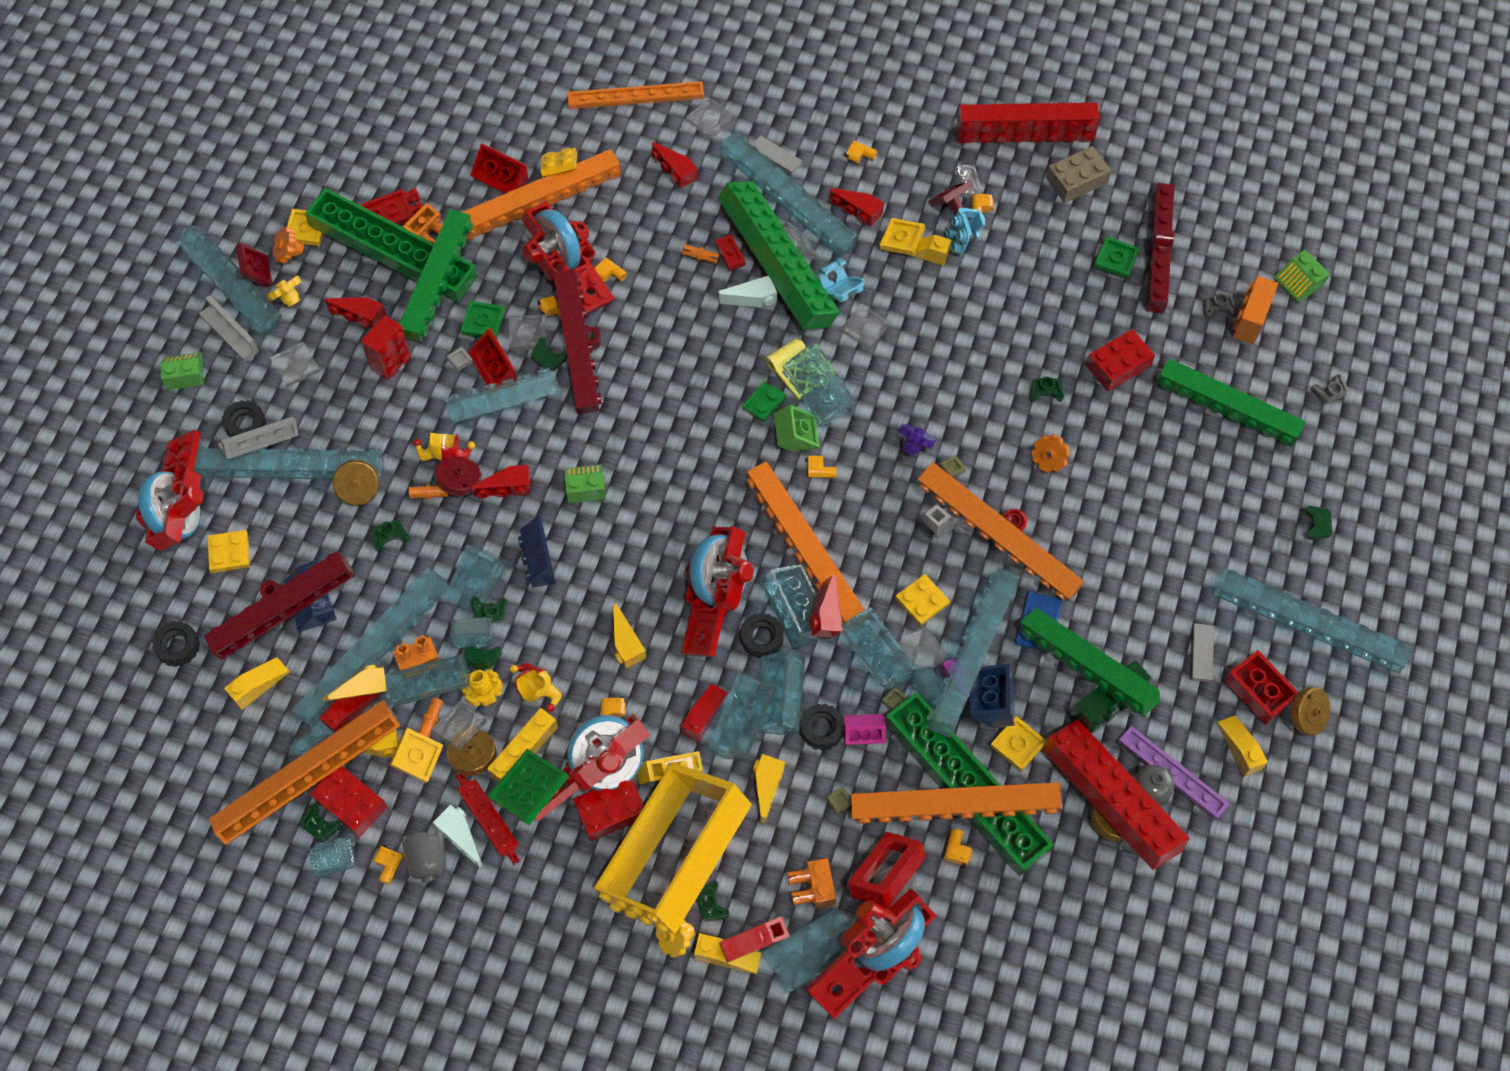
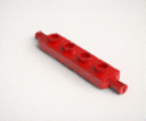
[455,773,521,865]

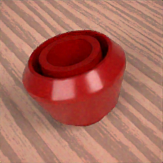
[1002,509,1027,532]

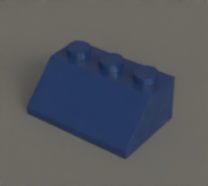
[518,516,555,588]
[284,560,337,632]
[970,663,1015,728]

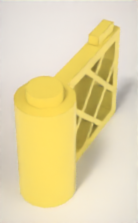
[765,338,828,401]

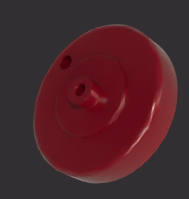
[435,457,481,496]

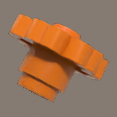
[273,227,304,264]
[1032,434,1070,473]

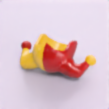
[413,433,475,462]
[510,662,562,712]

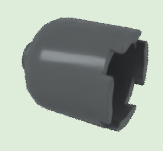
[1134,764,1174,808]
[402,831,447,883]

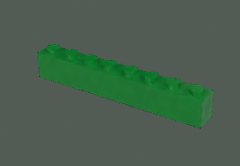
[399,209,473,343]
[1156,358,1306,447]
[1020,607,1160,717]

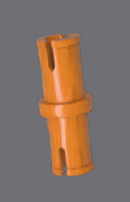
[682,244,719,264]
[409,484,448,500]
[418,697,444,738]

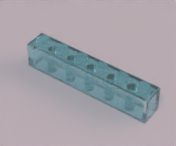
[445,367,560,423]

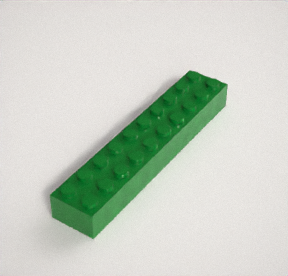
[717,182,840,330]
[305,188,478,303]
[885,692,1054,876]

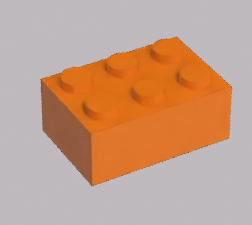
[1232,276,1278,345]

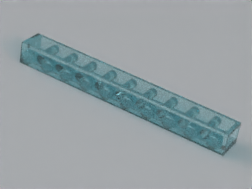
[720,131,857,258]
[194,447,384,480]
[292,567,448,731]
[927,567,1021,738]
[1213,568,1412,674]

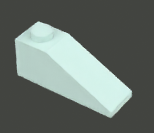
[719,276,777,307]
[433,805,483,868]

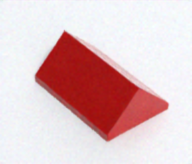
[470,143,529,193]
[468,328,518,394]

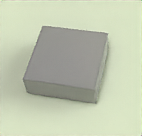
[447,347,473,371]

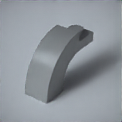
[923,504,964,536]

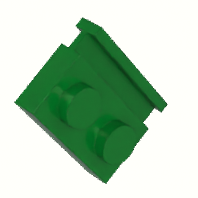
[743,381,786,423]

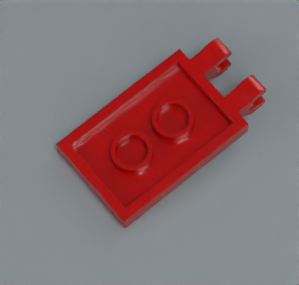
[360,188,423,225]

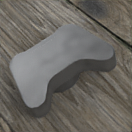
[1311,374,1349,405]

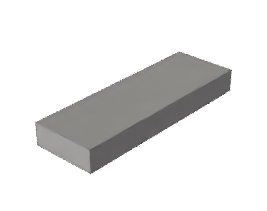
[750,136,802,175]
[1191,623,1214,683]

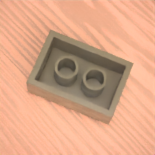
[1046,146,1112,204]

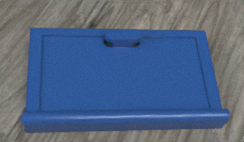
[1016,590,1063,653]

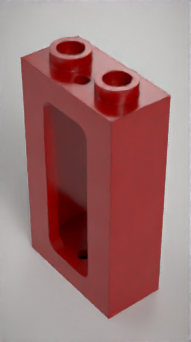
[848,832,926,909]

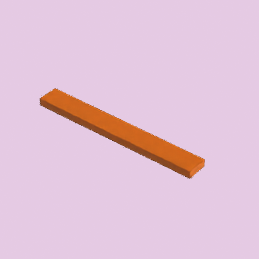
[567,81,704,109]

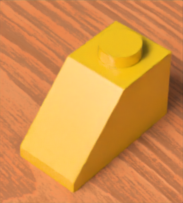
[910,235,951,266]

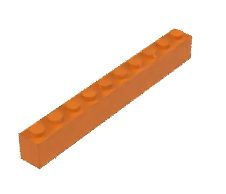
[463,149,621,240]
[746,461,866,630]
[918,461,1084,601]
[209,700,400,845]
[851,782,1062,824]

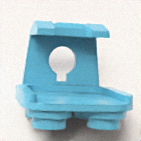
[946,208,985,256]
[817,258,864,302]

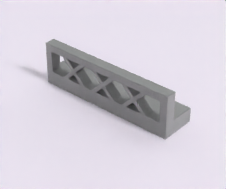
[199,295,259,362]
[218,417,298,459]

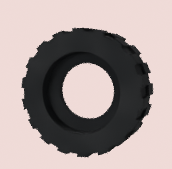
[222,400,266,438]
[741,613,784,658]
[152,621,200,667]
[800,704,845,751]

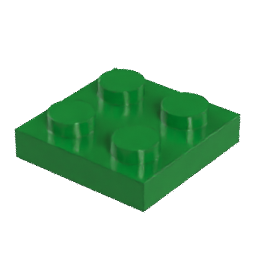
[1094,236,1140,279]
[461,301,506,338]

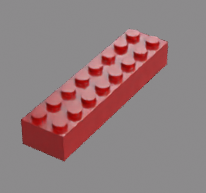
[956,102,1100,143]
[1043,720,1190,871]

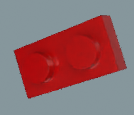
[715,234,746,271]

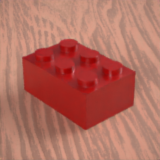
[361,315,411,381]
[1085,329,1155,392]
[1224,650,1299,725]
[310,766,387,838]
[573,779,644,842]

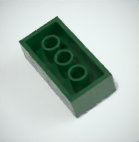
[1068,660,1152,734]

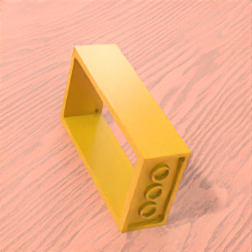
[594,762,752,934]

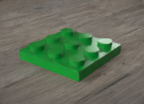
[487,749,569,826]

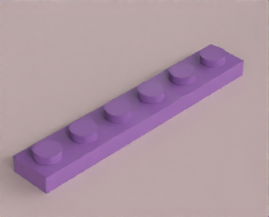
[1118,726,1230,820]

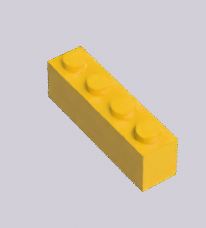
[487,708,558,782]

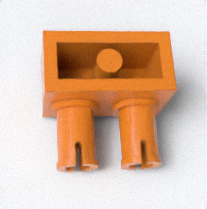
[403,203,443,244]
[393,635,441,679]
[787,858,836,909]

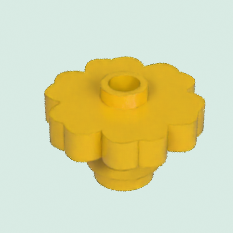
[267,275,302,308]
[462,669,503,707]
[656,920,695,958]

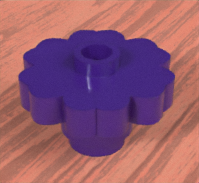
[899,424,936,456]

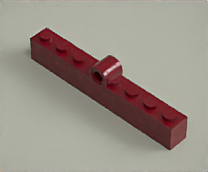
[1146,183,1175,314]
[553,269,602,414]
[204,551,355,660]

